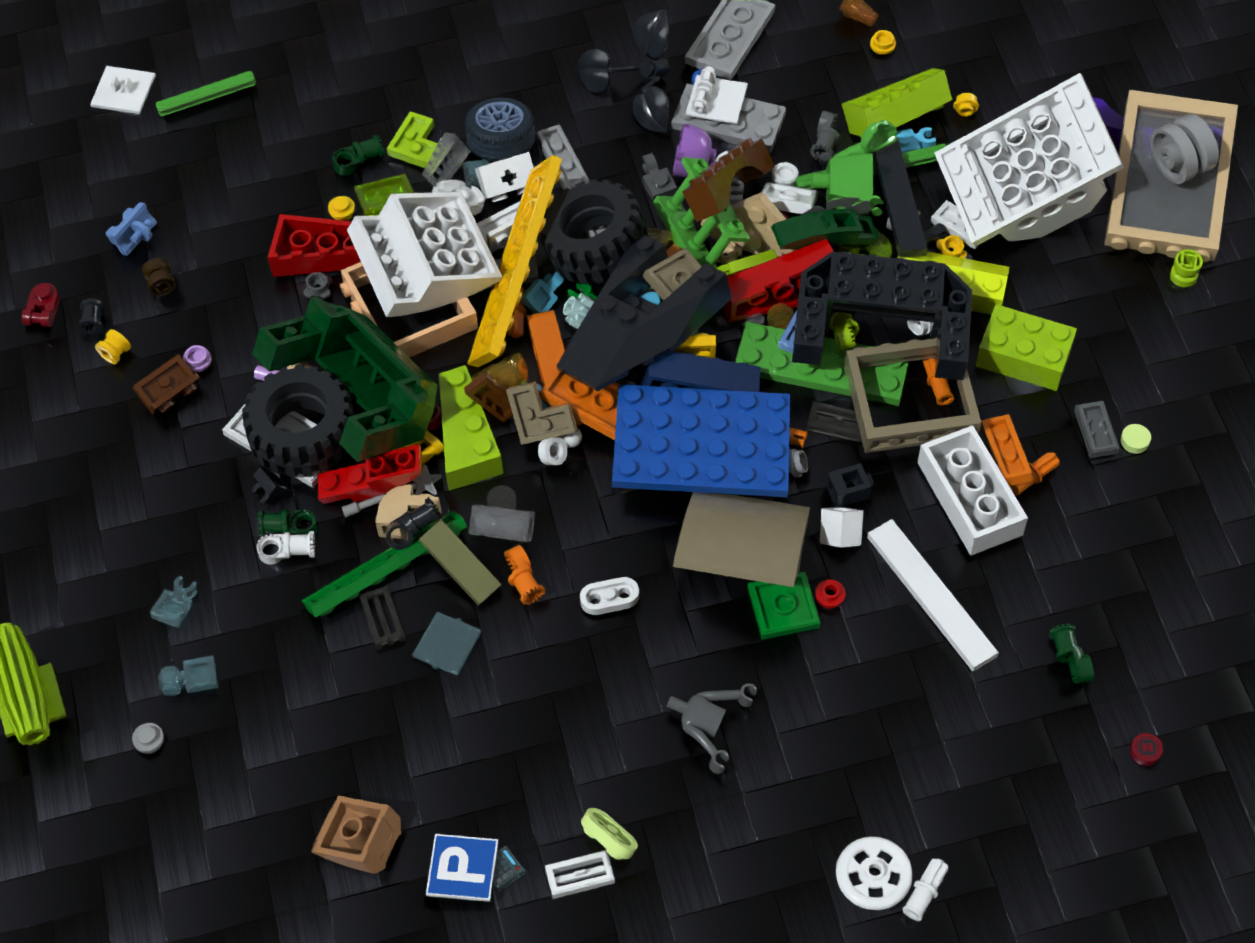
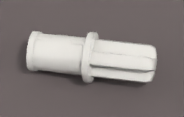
[903,859,948,921]

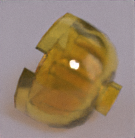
[471,352,529,388]

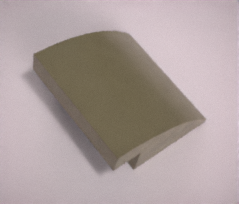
[673,492,810,587]

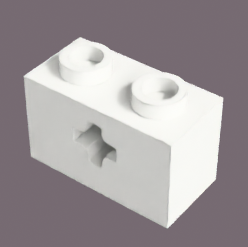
[475,152,534,202]

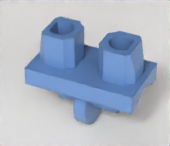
[106,202,157,256]

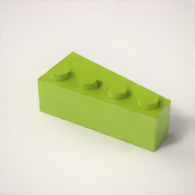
[842,68,952,138]
[439,365,503,491]

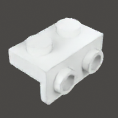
[477,201,520,253]

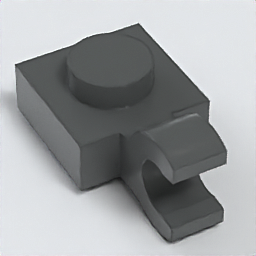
[642,153,677,201]

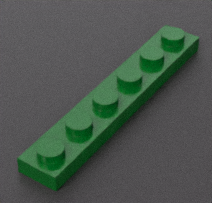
[302,511,467,618]

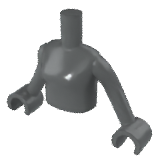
[666,683,757,774]

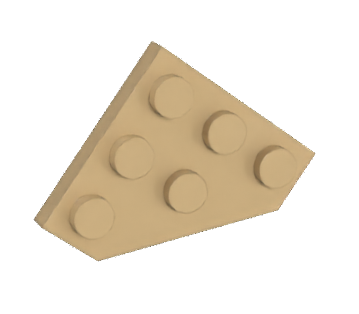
[701,192,795,257]

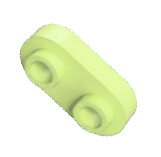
[581,808,638,860]

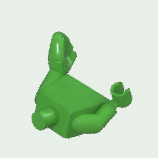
[811,120,897,216]

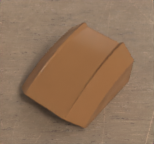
[311,796,401,874]

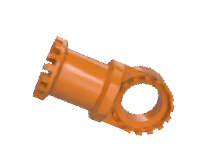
[504,545,546,605]

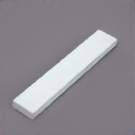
[867,519,999,672]

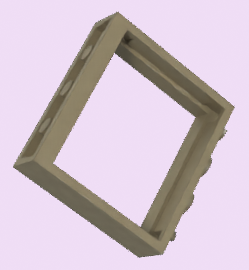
[844,337,981,453]

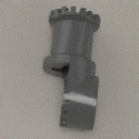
[810,111,840,162]

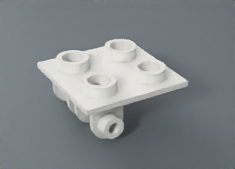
[685,66,748,124]

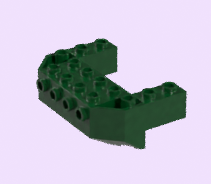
[252,297,437,462]

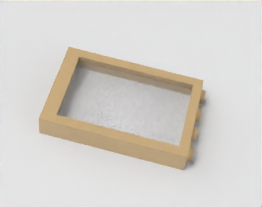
[1104,90,1238,262]

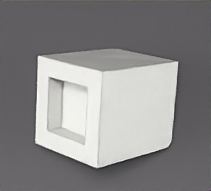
[820,507,863,547]

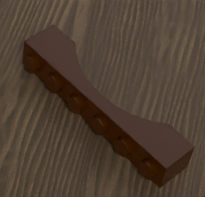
[682,138,775,222]

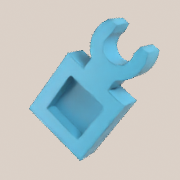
[897,127,936,153]

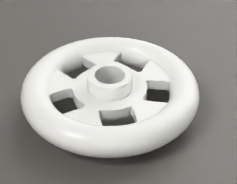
[836,836,913,910]

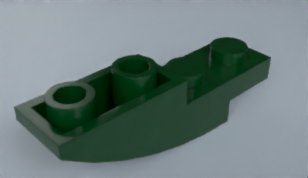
[771,209,879,250]

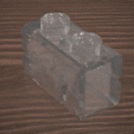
[469,504,535,542]

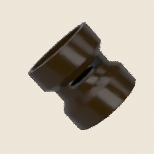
[142,258,176,296]

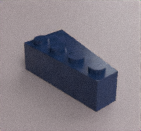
[637,350,760,392]

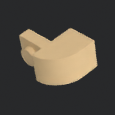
[375,485,442,539]

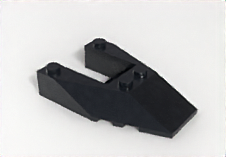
[556,235,732,391]

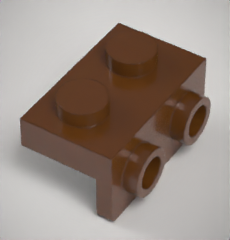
[132,354,200,415]

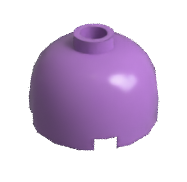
[673,123,716,178]

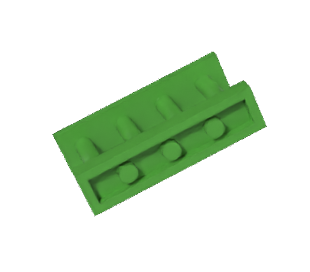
[652,157,750,268]

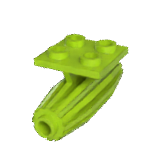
[0,623,67,745]

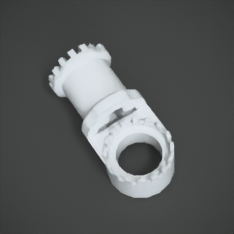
[256,531,315,565]

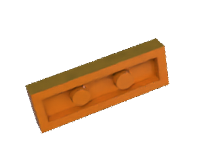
[981,414,1033,486]

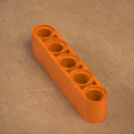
[526,310,583,426]

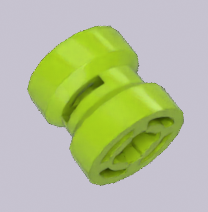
[1170,249,1203,287]

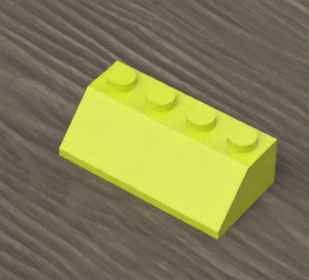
[898,251,1009,315]

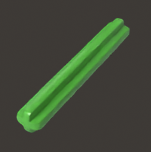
[156,71,256,117]

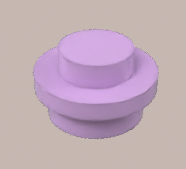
[183,345,212,372]

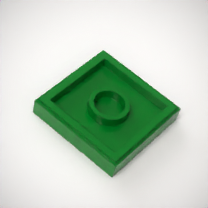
[747,572,820,640]

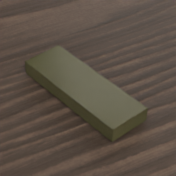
[418,520,501,606]

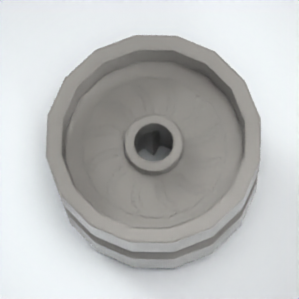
[1150,113,1219,184]

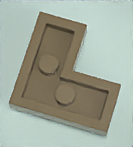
[506,381,578,445]

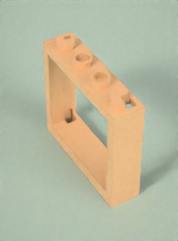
[340,262,478,357]

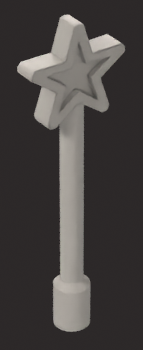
[342,465,442,518]

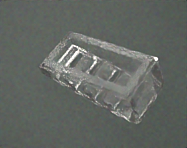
[422,132,471,187]

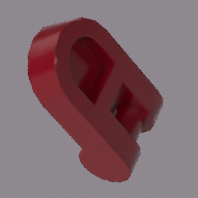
[21,283,60,327]

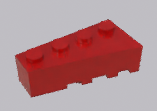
[268,214,361,277]
[722,238,834,322]

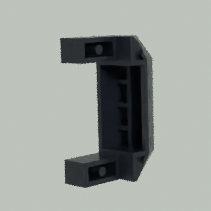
[792,252,972,380]

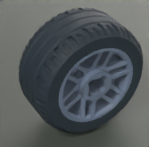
[465,97,535,162]

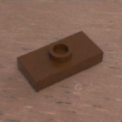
[464,372,513,422]

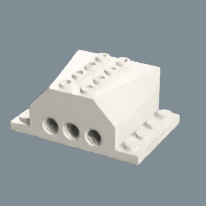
[935,73,1124,246]

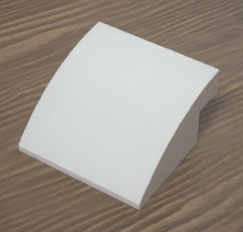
[347,192,502,317]

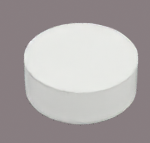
[771,162,798,187]

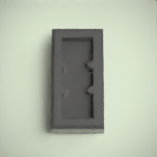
[1074,401,1120,458]

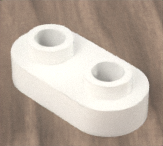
[580,577,639,615]

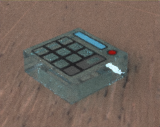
[493,846,525,892]

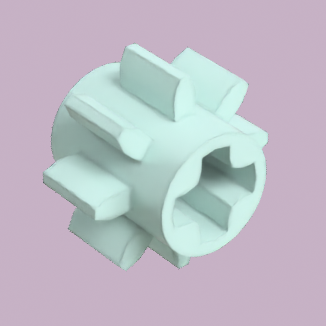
[563,293,595,329]

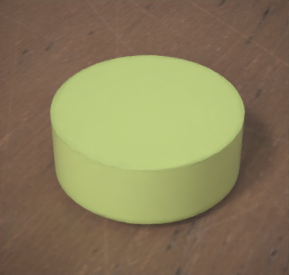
[1120,424,1151,454]

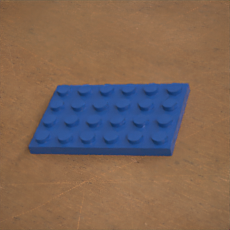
[612,384,790,497]

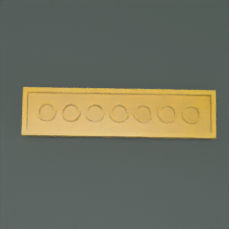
[467,155,562,367]

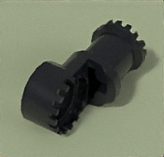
[386,497,443,550]

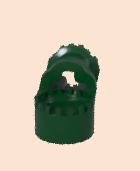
[332,135,385,175]
[257,509,319,537]
[1049,623,1094,684]

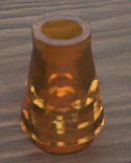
[840,0,879,27]

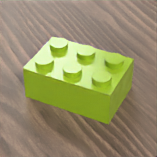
[975,304,1077,391]

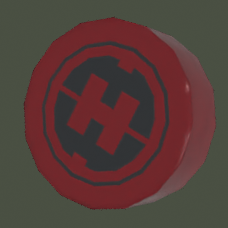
[1130,733,1163,766]

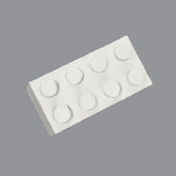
[918,425,1028,556]

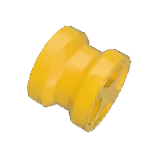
[95,329,131,364]

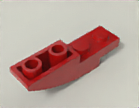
[318,444,422,504]

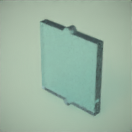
[413,612,481,675]

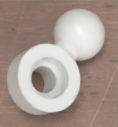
[538,427,582,465]

